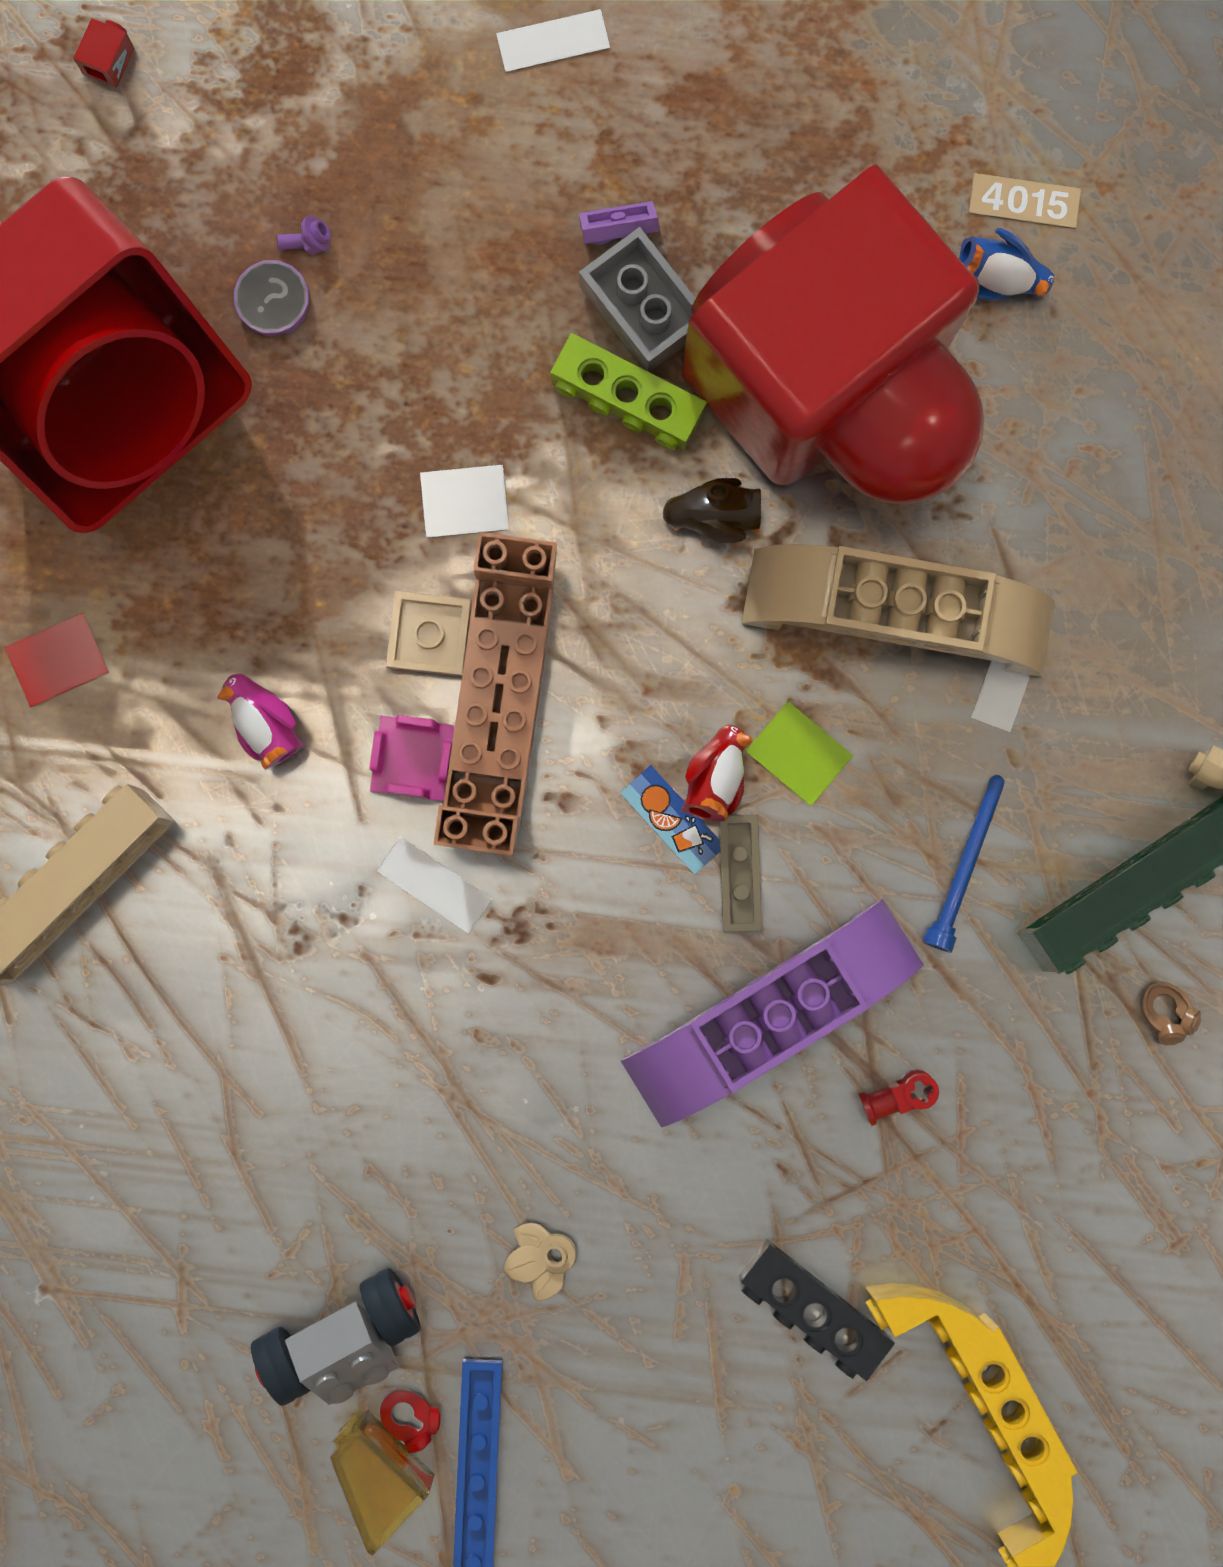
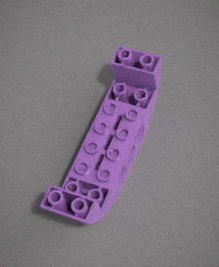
[621,898,924,1128]

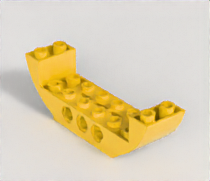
[865,1283,1078,1567]

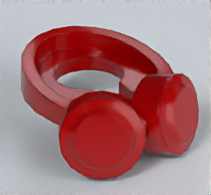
[380,1389,441,1453]

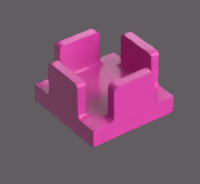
[369,715,455,802]

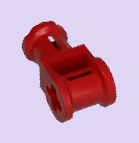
[859,1069,940,1126]

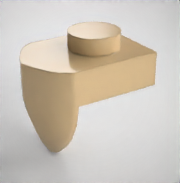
[1188,745,1223,791]

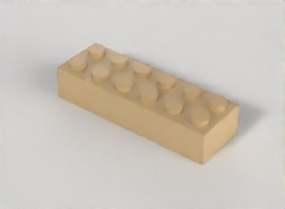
[0,784,176,985]

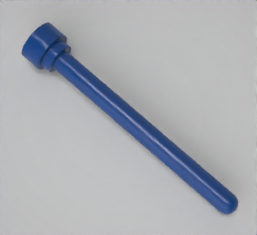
[922,775,1005,953]

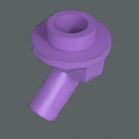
[277,215,331,255]

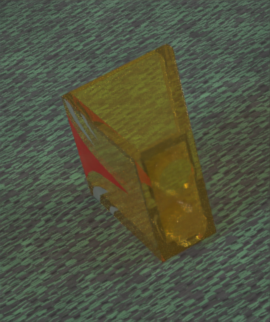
[330,1409,435,1556]

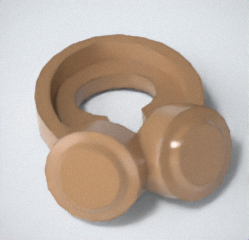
[1141,982,1201,1045]

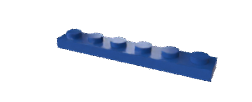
[453,1359,503,1567]

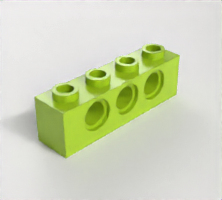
[550,333,707,451]

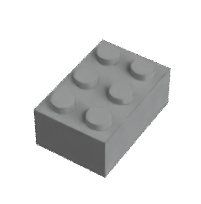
[579,227,696,373]

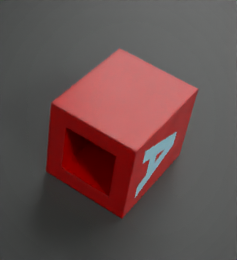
[73,18,135,88]

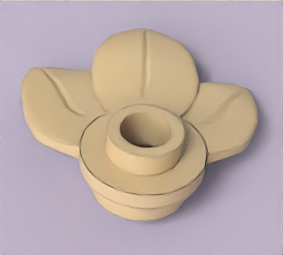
[503,1223,577,1301]

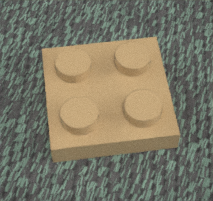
[386,591,472,676]

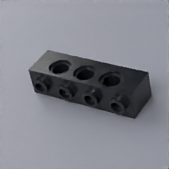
[739,1239,895,1381]

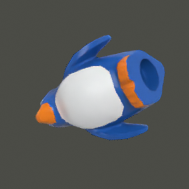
[959,228,1054,301]

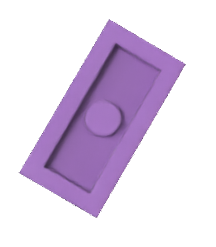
[579,201,659,245]

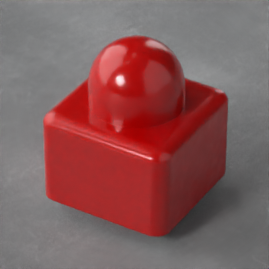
[681,164,984,504]
[0,176,252,533]

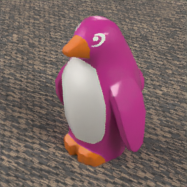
[217,674,305,770]

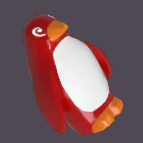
[681,725,753,822]

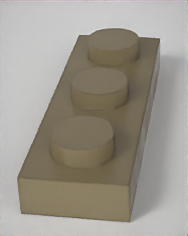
[719,815,762,932]

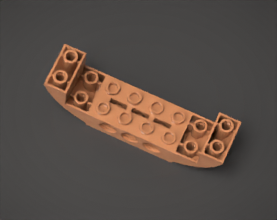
[433,532,557,856]

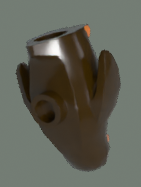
[663,478,761,543]

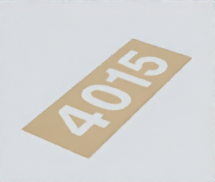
[969,173,1081,228]

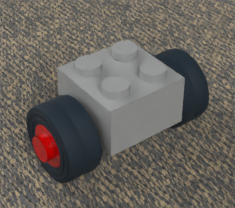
[251,1268,421,1406]

